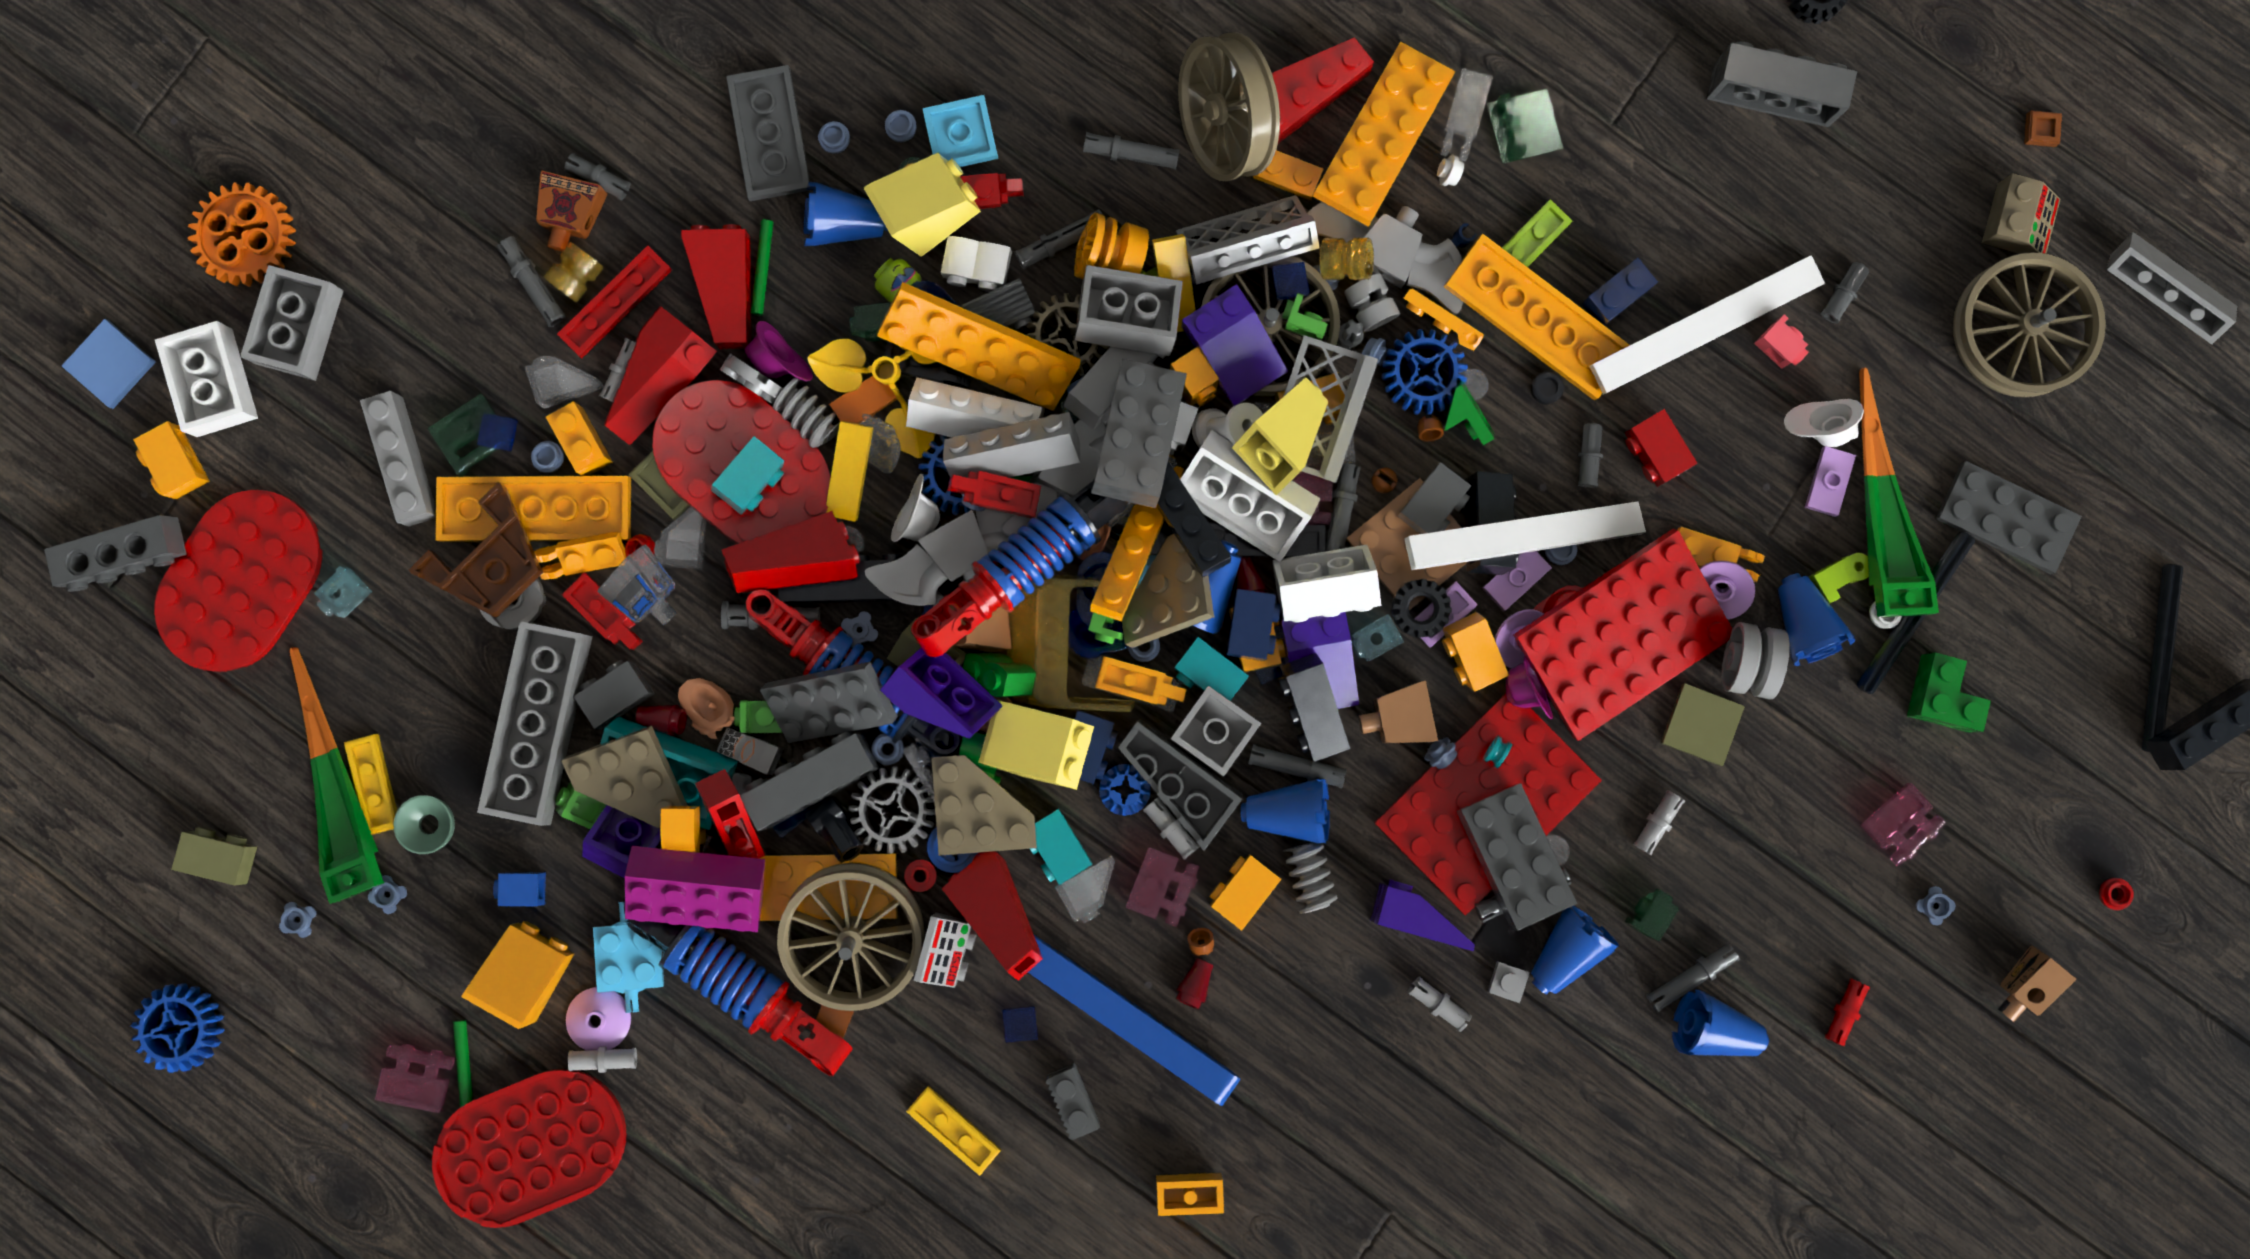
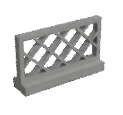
[1176,195,1320,284]
[1283,335,1378,483]

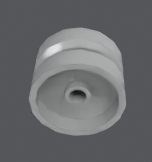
[1722,622,1790,699]

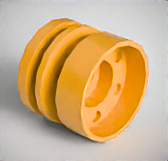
[1074,212,1149,279]

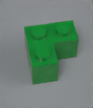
[1907,653,1991,733]

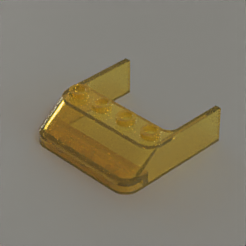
[1007,574,1139,712]

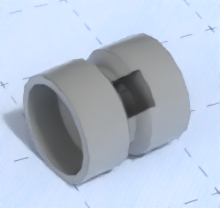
[1344,273,1401,333]

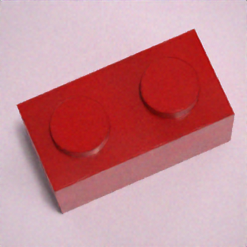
[1624,409,1698,487]

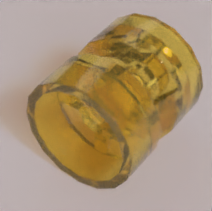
[1319,238,1374,280]
[543,242,604,303]

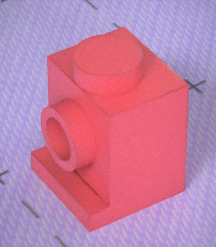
[1754,314,1809,369]

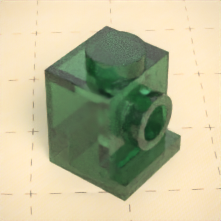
[849,302,892,342]
[1624,888,1679,942]

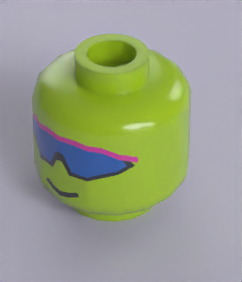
[874,258,922,303]

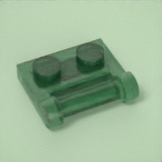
[427,394,515,477]

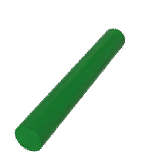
[750,219,774,316]
[453,1020,473,1108]

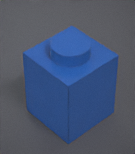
[493,872,546,906]

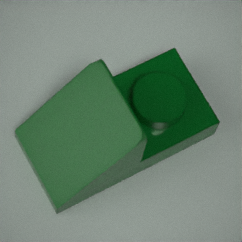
[1444,380,1494,445]

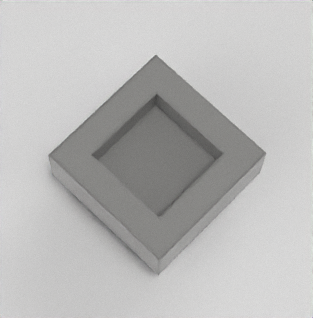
[1487,961,1530,1003]

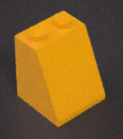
[461,921,574,1029]

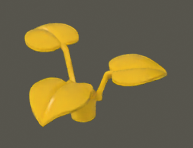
[808,339,936,459]

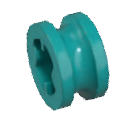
[1483,735,1512,768]

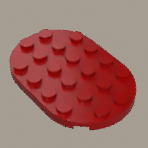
[653,380,831,544]
[155,490,322,672]
[432,1069,626,1228]

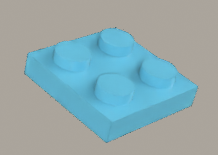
[922,95,998,167]

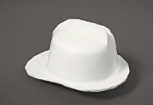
[1784,399,1864,447]
[891,474,940,542]

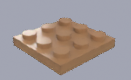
[1346,478,1467,610]

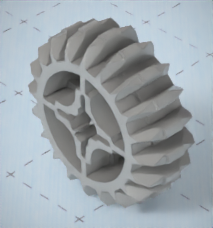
[849,766,936,854]

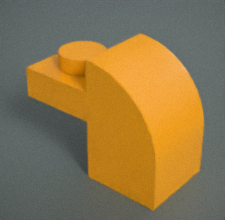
[660,806,706,853]

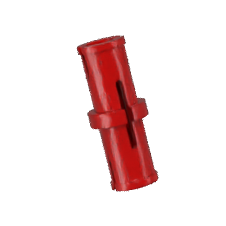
[1824,978,1870,1047]

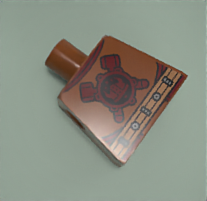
[536,171,607,252]

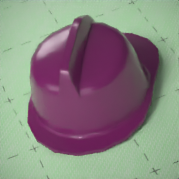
[745,321,813,381]
[1506,656,1553,720]

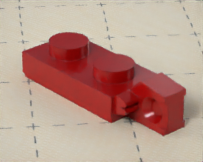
[960,173,1024,209]
[947,471,1042,519]
[562,572,643,651]

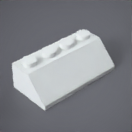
[906,377,1045,437]
[1180,430,1320,562]

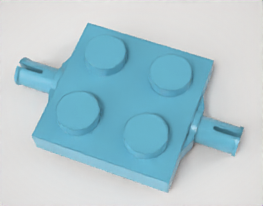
[593,901,664,1013]

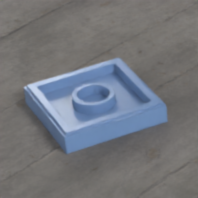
[62,319,156,409]

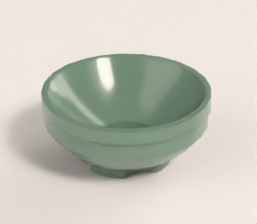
[393,795,455,854]

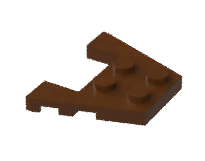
[409,482,543,617]

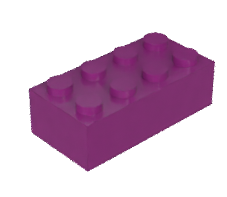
[625,846,765,932]

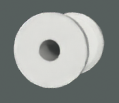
[1192,403,1263,448]

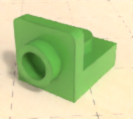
[1282,293,1328,341]
[1088,612,1124,644]
[734,700,783,734]
[555,782,606,829]

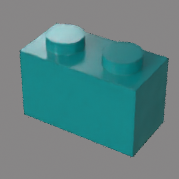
[711,436,784,515]
[1174,637,1249,701]
[1030,809,1093,885]

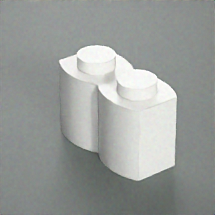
[941,236,1012,292]

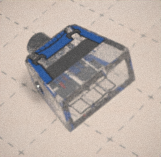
[597,544,677,626]

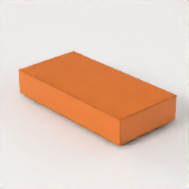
[829,376,897,424]

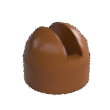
[1417,415,1444,442]
[1371,467,1398,494]
[1187,928,1214,956]

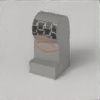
[717,727,784,775]

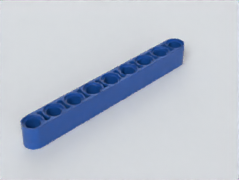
[1028,934,1241,1106]

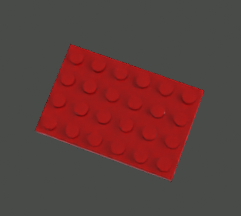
[1513,528,1733,741]
[1374,693,1602,916]

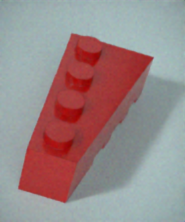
[1272,37,1374,144]

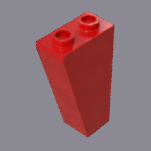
[681,224,751,349]
[721,511,860,593]
[942,851,1043,981]

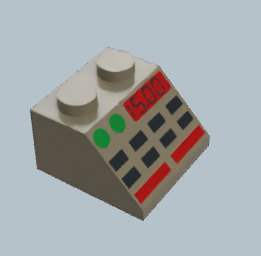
[1982,173,2061,254]

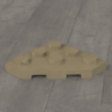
[1122,534,1214,648]
[561,726,688,828]
[932,755,1037,856]

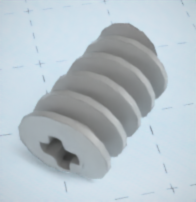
[773,378,840,448]
[1283,843,1337,914]

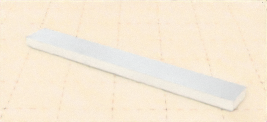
[1589,255,1825,394]
[1404,501,1646,570]

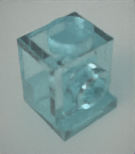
[314,566,372,618]
[1351,614,1404,662]

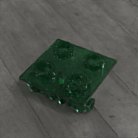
[1486,89,1563,164]

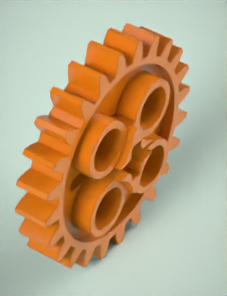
[188,182,296,287]

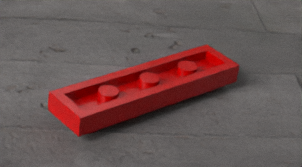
[557,246,672,358]

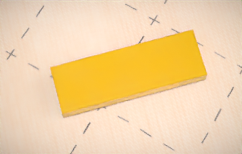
[1152,234,1196,332]
[826,421,874,522]
[344,734,397,835]
[906,1085,1001,1176]

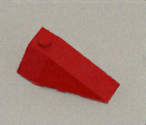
[604,306,717,445]

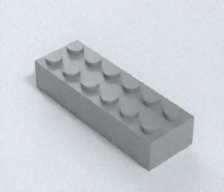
[477,621,593,826]

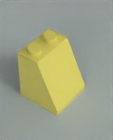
[864,153,981,257]
[1232,377,1328,495]
[978,700,1094,790]

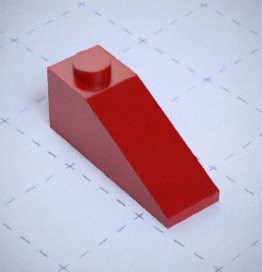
[695,769,765,859]

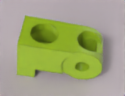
[1808,553,1869,604]

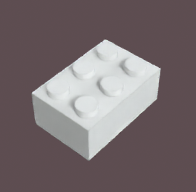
[155,321,258,437]
[1272,545,1381,622]

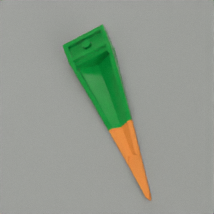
[1859,367,1939,617]
[290,647,384,904]

